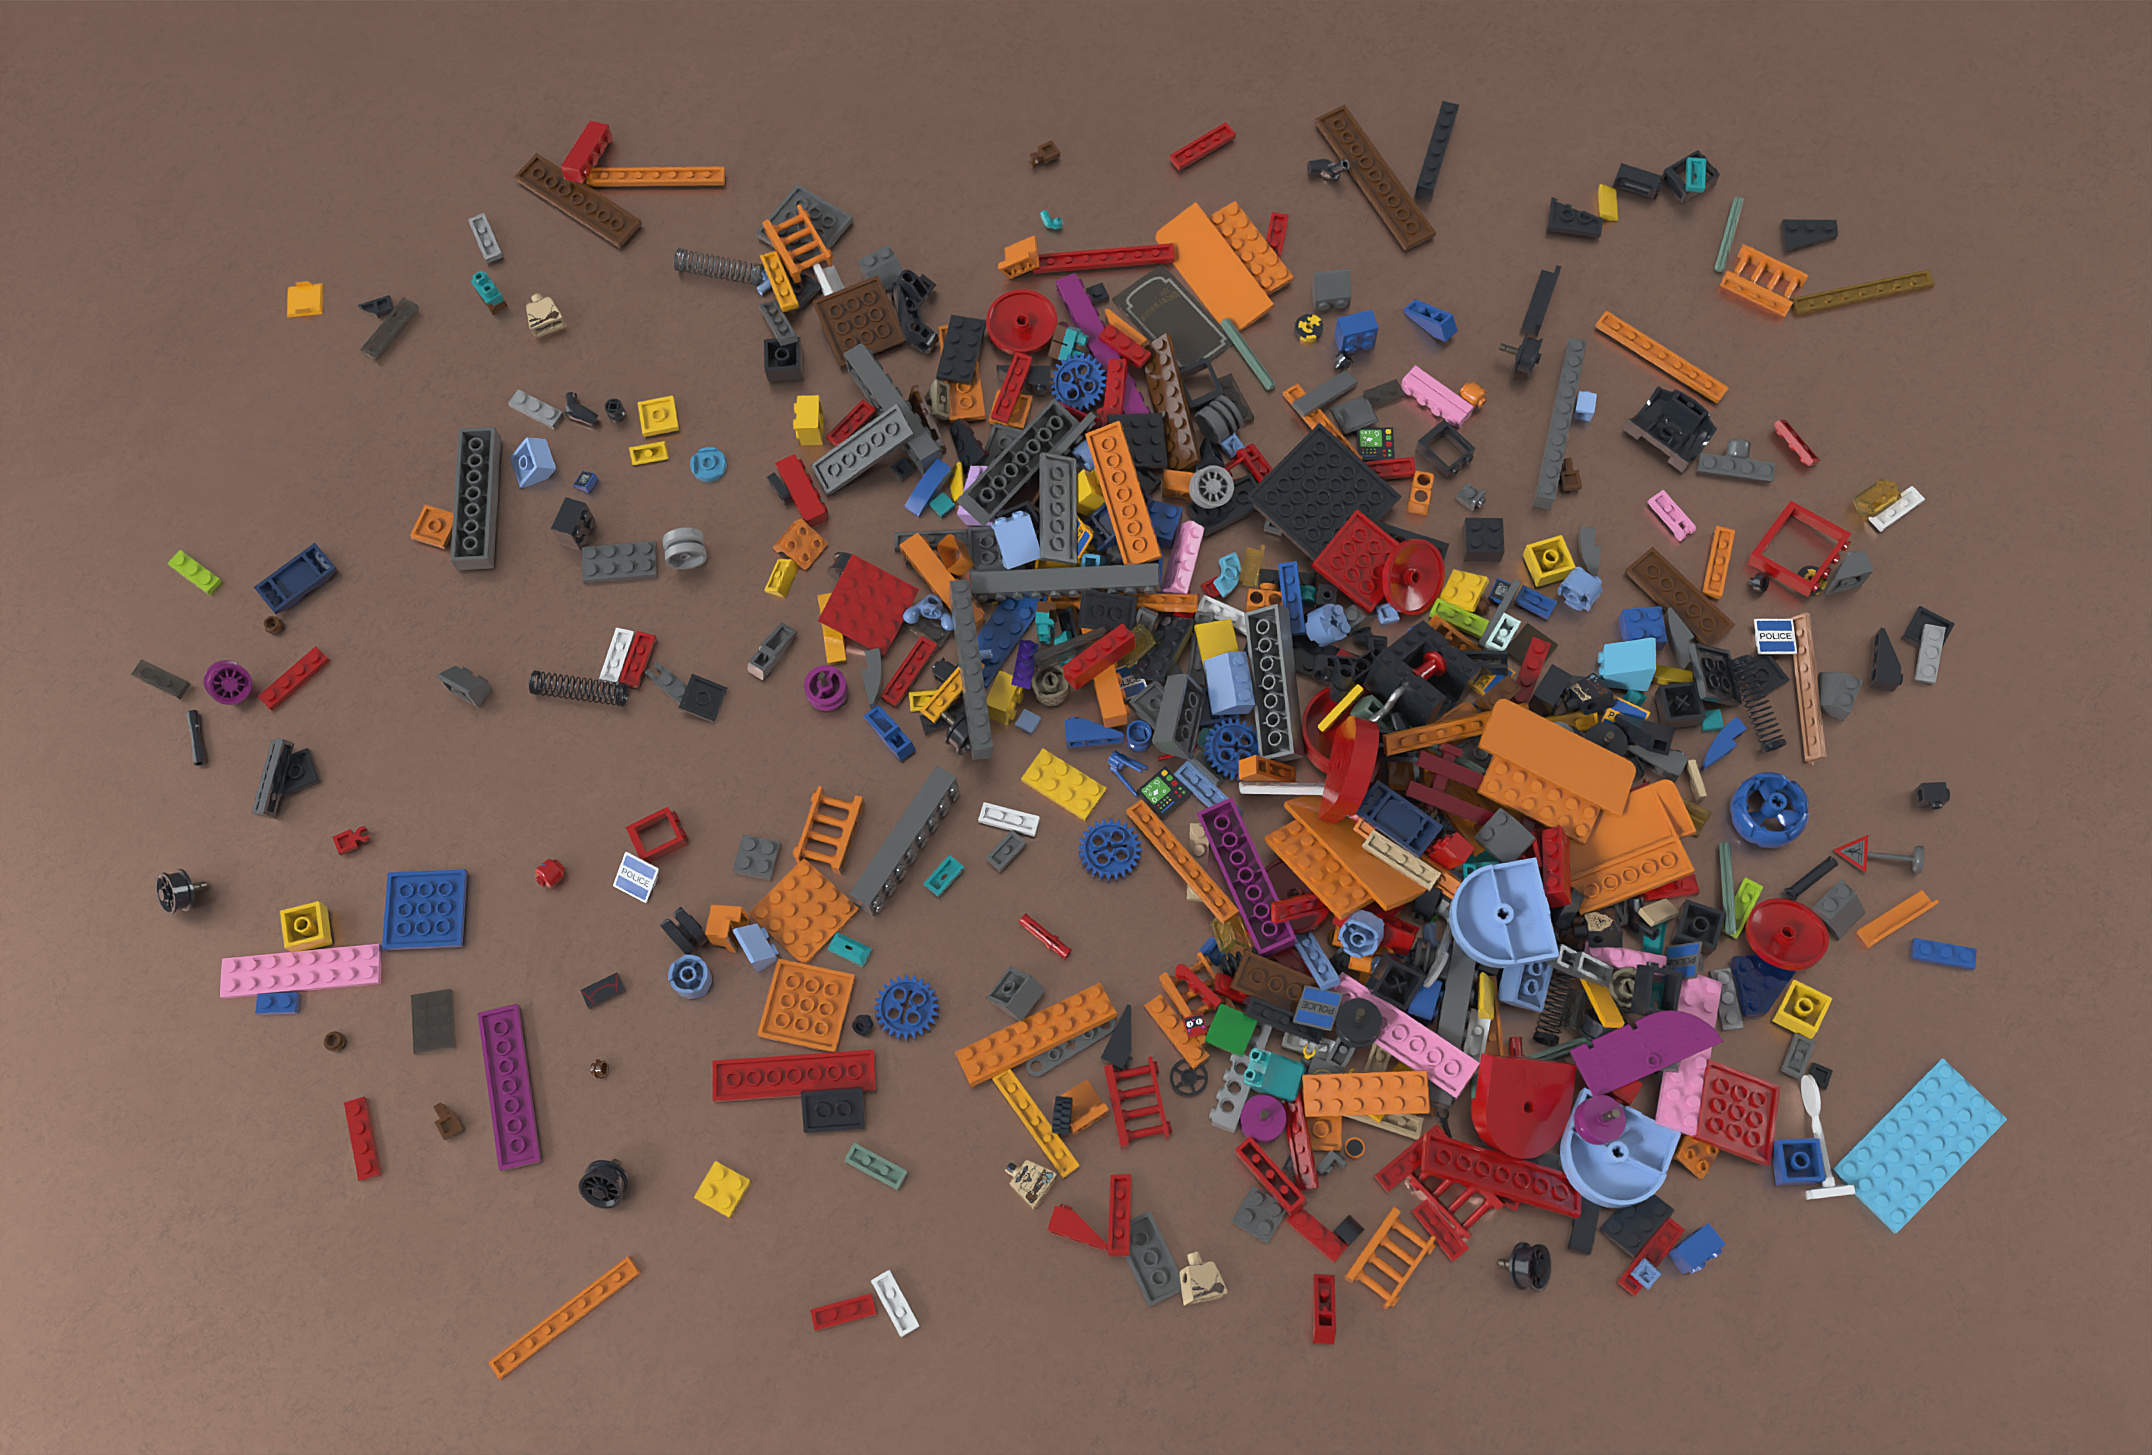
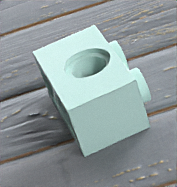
[1484,613,1521,651]

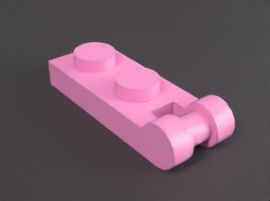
[1647,490,1696,541]

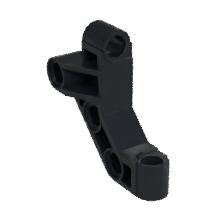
[889,269,939,353]
[1313,635,1388,703]

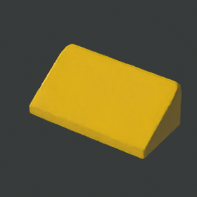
[1598,184,1618,221]
[629,441,669,465]
[950,462,965,504]
[764,559,799,598]
[1651,664,1693,685]
[909,688,939,711]
[1478,972,1494,1019]

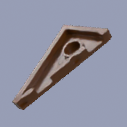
[908,384,947,454]

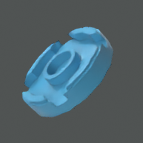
[690,447,727,482]

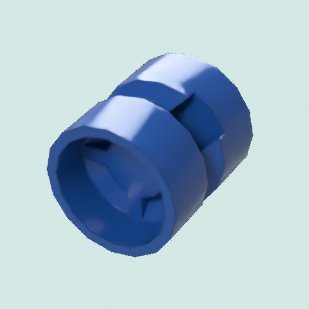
[1127,720,1152,753]

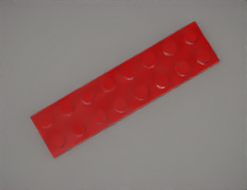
[712,1050,876,1102]
[1421,1131,1581,1218]

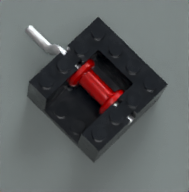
[1363,620,1482,728]

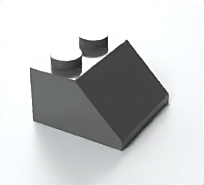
[858,244,903,293]
[1311,269,1351,311]
[1824,551,1873,595]
[437,665,492,708]
[1817,672,1863,721]
[1474,808,1536,863]
[1811,880,1866,940]
[986,966,1045,1021]

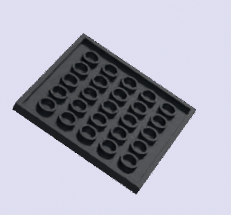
[1245,423,1402,561]

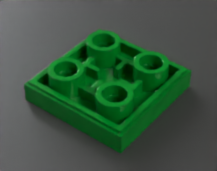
[1204,1003,1258,1058]

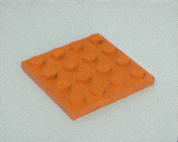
[748,858,860,964]
[757,959,856,1052]

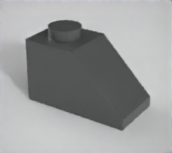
[1344,603,1378,637]
[1325,1037,1356,1071]

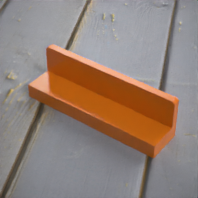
[1856,890,1940,949]

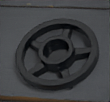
[1170,1059,1208,1097]

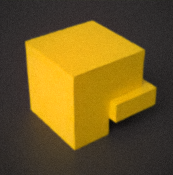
[1076,469,1105,517]

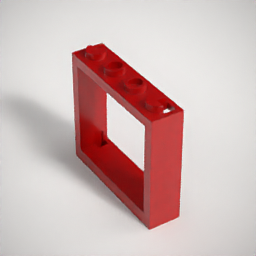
[1748,501,1852,597]

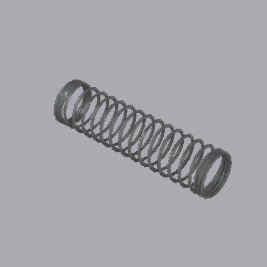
[673,248,764,286]

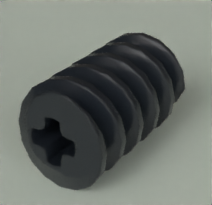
[1219,947,1260,978]

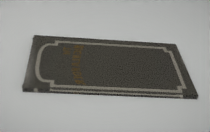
[1112,264,1234,379]

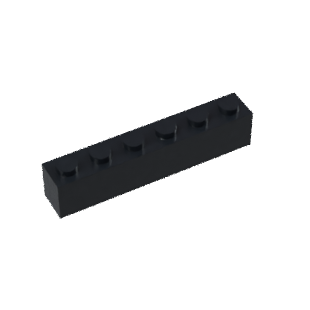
[1414,101,1459,201]

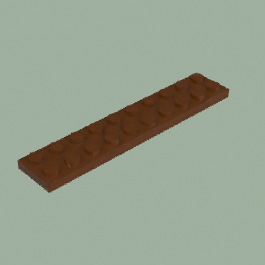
[1315,105,1436,251]

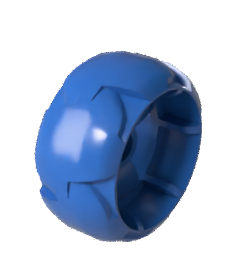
[1730,772,1810,848]

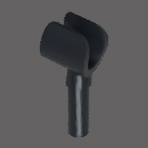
[1436,1109,1452,1138]

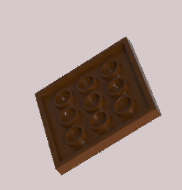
[812,275,906,368]

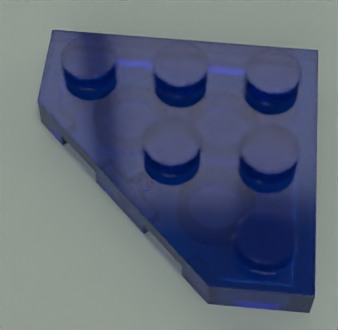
[1731,955,1797,1017]

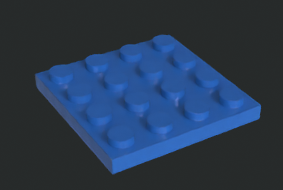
[382,869,468,950]

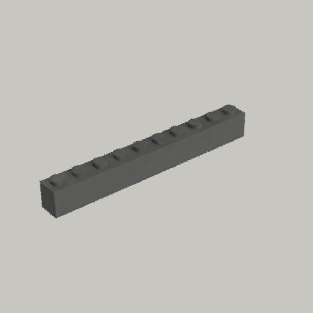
[1533,338,1587,510]
[971,563,1160,602]
[949,580,993,760]

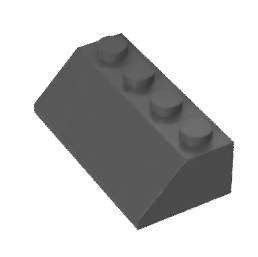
[1152,673,1206,760]

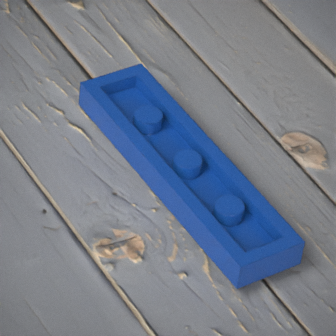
[1278,561,1306,636]

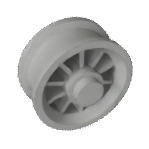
[1189,466,1234,509]

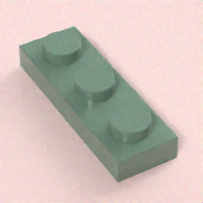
[844,1143,908,1191]

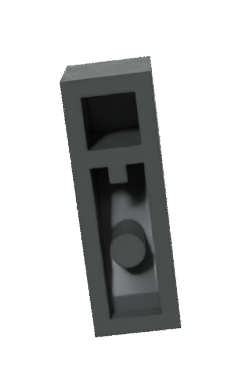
[1624,745,1689,783]

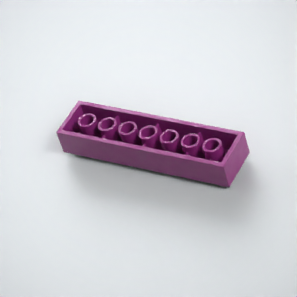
[1196,797,1298,958]

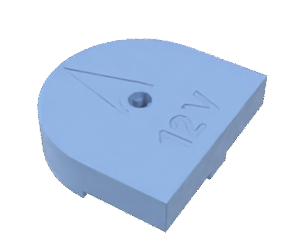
[1449,858,1559,968]
[1560,1088,1681,1208]

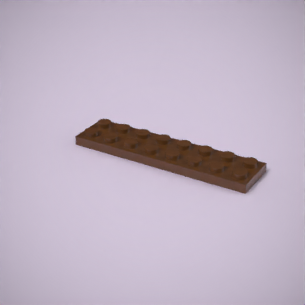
[514,153,642,248]
[1143,333,1202,472]

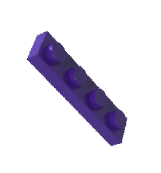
[1011,639,1039,689]

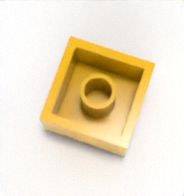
[793,395,824,446]
[1523,535,1576,587]
[986,671,1024,725]
[280,901,332,953]
[1772,979,1833,1039]

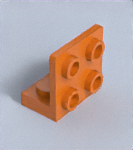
[998,236,1040,279]
[772,519,828,570]
[1054,1080,1109,1136]
[1672,1133,1721,1179]

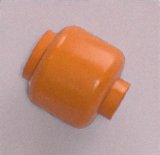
[1459,382,1487,409]

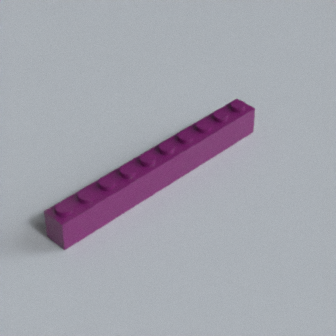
[1056,273,1152,414]

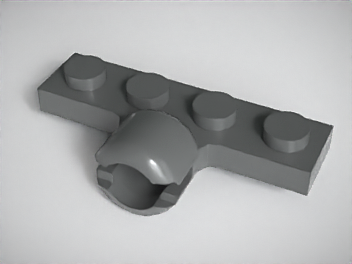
[1697,439,1776,482]

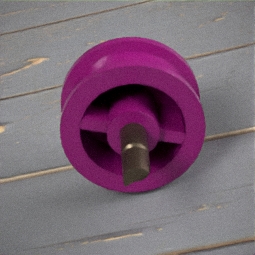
[804,665,848,711]

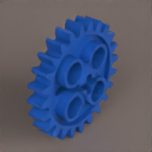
[1050,353,1107,412]
[1203,718,1259,781]
[1078,818,1142,881]
[874,975,940,1041]

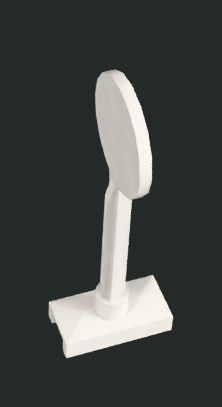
[1801,1074,1855,1199]

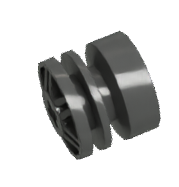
[1195,395,1244,445]
[1410,937,1452,986]

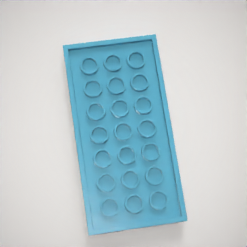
[1831,1058,2007,1233]

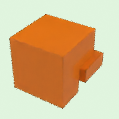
[705,905,750,953]

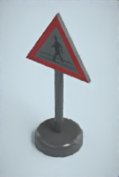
[1832,835,1924,873]

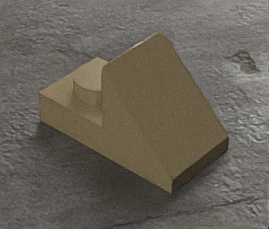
[924,380,950,420]

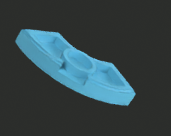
[1213,552,1241,598]

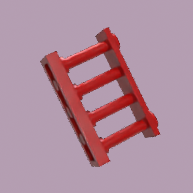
[1104,1056,1172,1150]
[1408,1172,1506,1239]

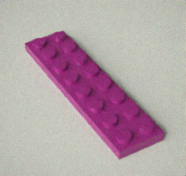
[477,1004,542,1172]

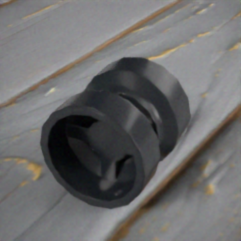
[605,398,626,423]

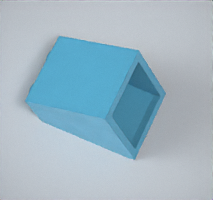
[1598,638,1656,691]

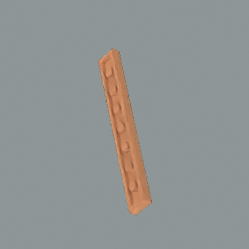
[1789,613,1826,763]

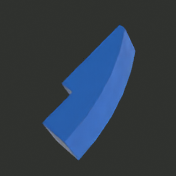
[905,458,953,517]
[864,705,916,761]
[1700,717,1747,772]

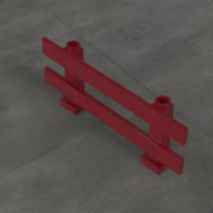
[1405,743,1543,849]

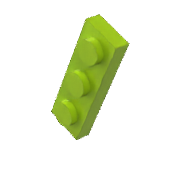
[167,550,222,595]
[1429,598,1490,639]
[1721,877,1763,939]

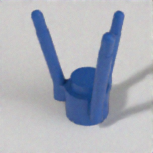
[1108,751,1148,797]

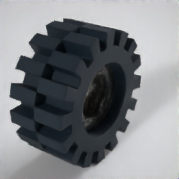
[1052,1096,1073,1135]

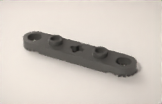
[1026,1019,1116,1077]

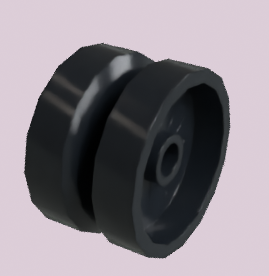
[659,906,708,955]

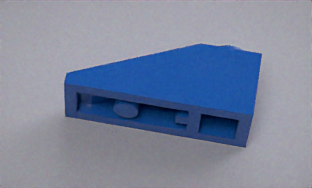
[1403,299,1458,342]
[1064,717,1124,748]

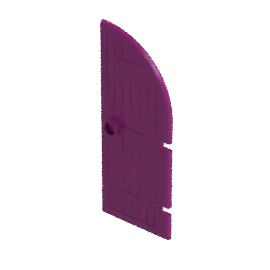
[1569,1011,1723,1097]

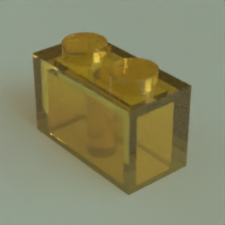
[1853,479,1902,518]

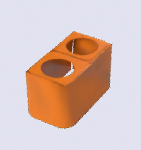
[1162,470,1195,500]
[1407,471,1434,516]
[937,534,974,577]
[1245,588,1283,612]

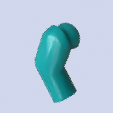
[1040,210,1063,230]

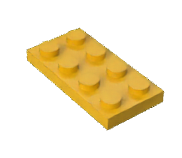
[1021,748,1107,821]

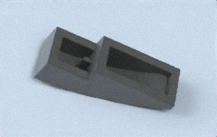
[1577,526,1601,576]
[1664,607,1695,670]
[748,622,797,680]
[861,648,883,710]
[1546,944,1613,987]

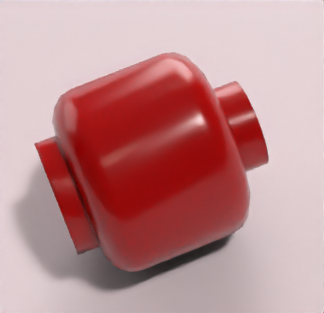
[535,859,565,888]

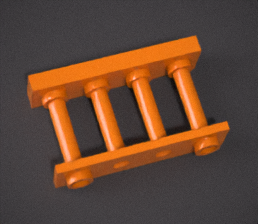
[762,204,834,284]
[1720,244,1809,317]
[793,786,865,875]
[1159,952,1243,1047]
[1344,1207,1436,1309]

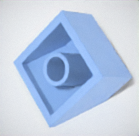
[510,437,556,488]
[733,923,779,973]

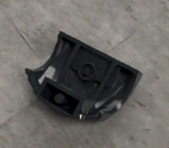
[1623,386,1717,473]

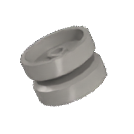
[662,528,707,569]

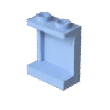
[991,511,1040,569]

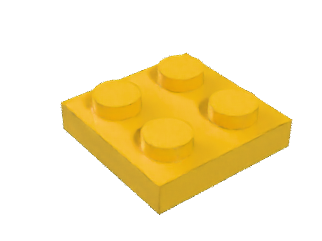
[638,396,679,437]
[1439,569,1489,612]
[694,1161,751,1218]

